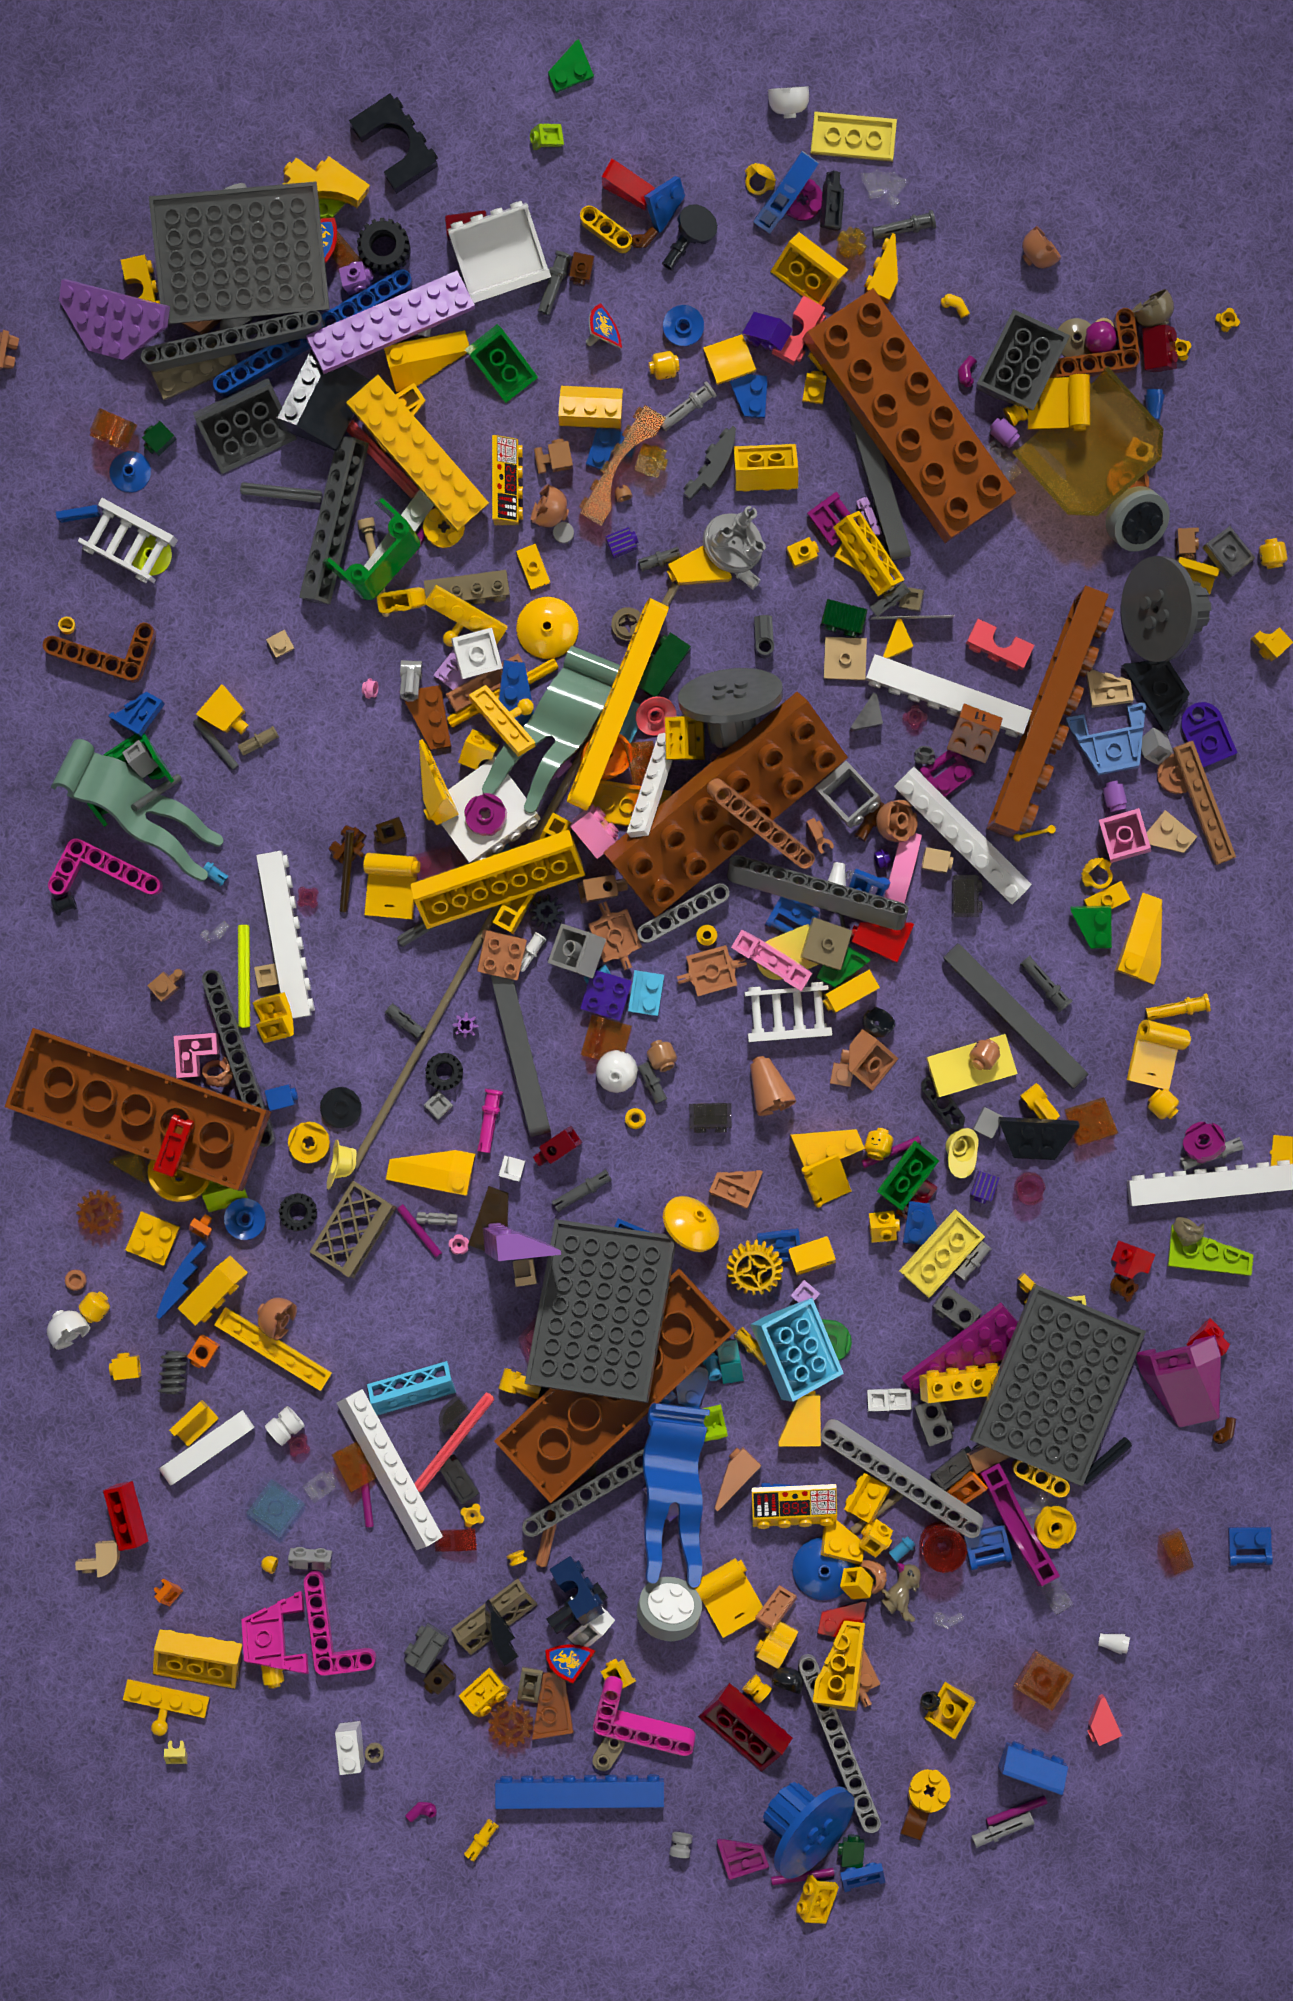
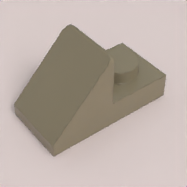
[517,1666,543,1703]

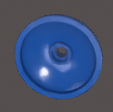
[792,1537,855,1600]

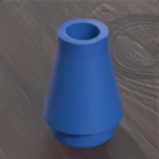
[1144,389,1165,419]

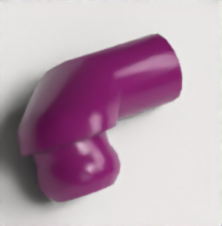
[958,355,977,387]
[405,1802,437,1822]

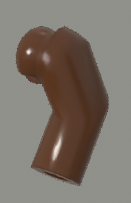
[631,227,658,248]
[1212,1417,1236,1444]

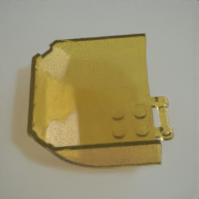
[1012,366,1164,516]

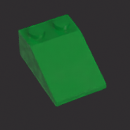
[465,324,538,403]

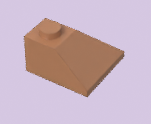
[849,1029,898,1091]

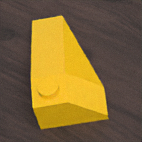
[384,330,469,392]
[419,739,459,825]
[1115,893,1162,985]
[386,1150,475,1196]
[813,1621,865,1711]

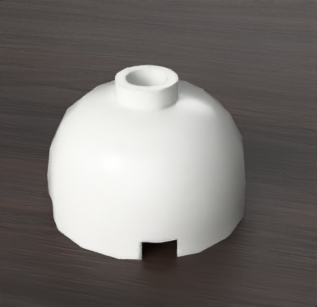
[768,86,809,118]
[596,1050,638,1093]
[47,1310,90,1350]

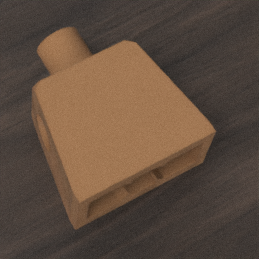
[577,875,628,904]

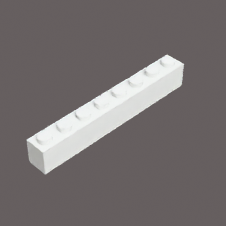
[865,654,1032,738]
[894,767,1032,904]
[256,851,315,1019]
[1127,1160,1293,1206]
[337,1389,443,1550]

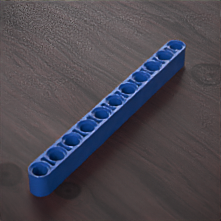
[213,270,412,397]

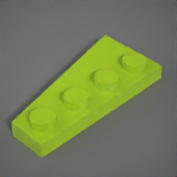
[1167,1224,1253,1276]

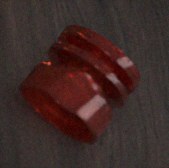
[919,1521,967,1573]

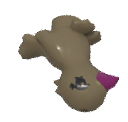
[881,1563,921,1623]

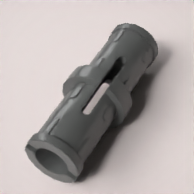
[638,546,681,572]
[870,581,911,617]
[385,1003,425,1040]
[637,1061,668,1104]

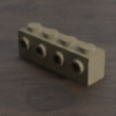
[424,570,510,611]

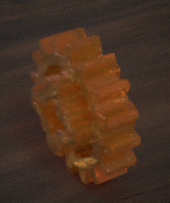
[76,1189,123,1235]
[488,1701,534,1748]

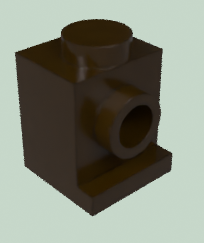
[373,817,407,846]
[423,1660,456,1695]

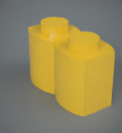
[376,587,426,613]
[754,1621,798,1669]

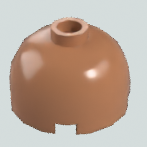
[1022,226,1062,269]
[531,484,569,528]
[876,800,917,842]
[257,1298,297,1341]

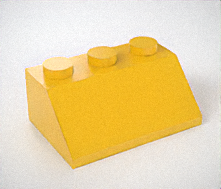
[770,232,849,306]
[558,386,623,429]
[734,444,798,492]

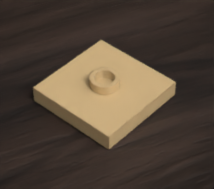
[824,637,867,681]

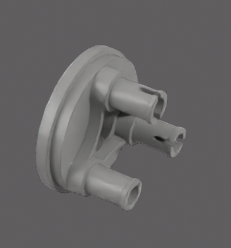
[703,506,766,573]

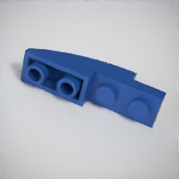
[753,151,819,234]

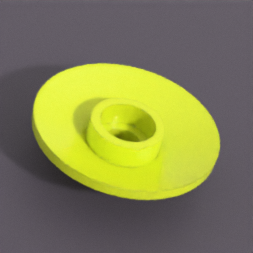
[132,535,172,576]

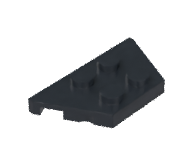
[1121,661,1190,733]
[998,1117,1080,1160]

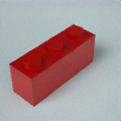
[103,1481,149,1551]

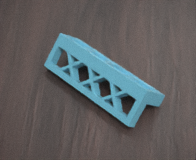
[367,1361,456,1415]

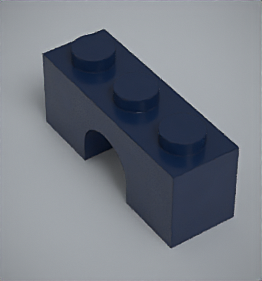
[549,1556,605,1626]

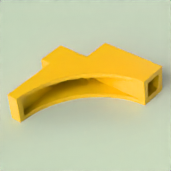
[283,156,370,208]

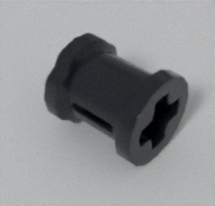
[51,892,78,916]

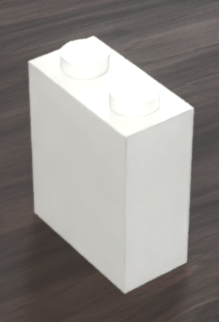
[335,1721,365,1775]

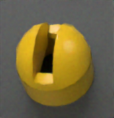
[58,616,76,635]
[261,1556,279,1574]

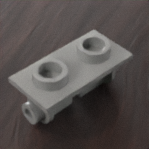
[288,1547,332,1571]

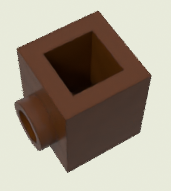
[569,252,595,286]

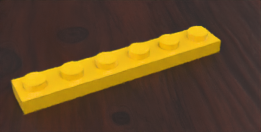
[214,1307,332,1391]

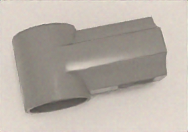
[400,660,422,701]

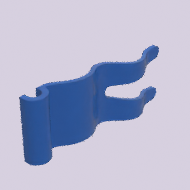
[643,1403,710,1588]

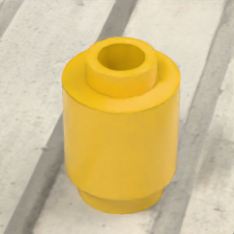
[261,1666,284,1688]

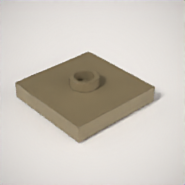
[800,917,852,971]

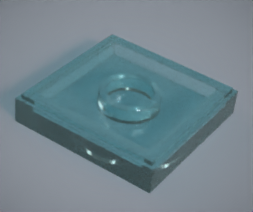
[247,1479,305,1538]

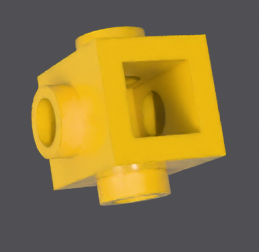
[869,1211,900,1243]
[859,1519,893,1558]

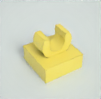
[164,1741,188,1764]

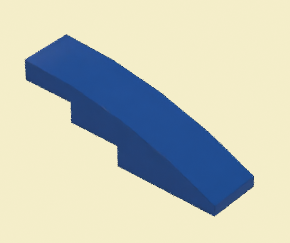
[156,1241,207,1319]

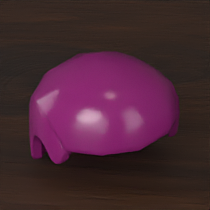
[1085,321,1117,354]

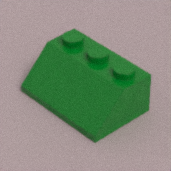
[876,1141,940,1211]

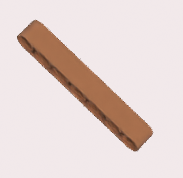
[707,779,815,869]

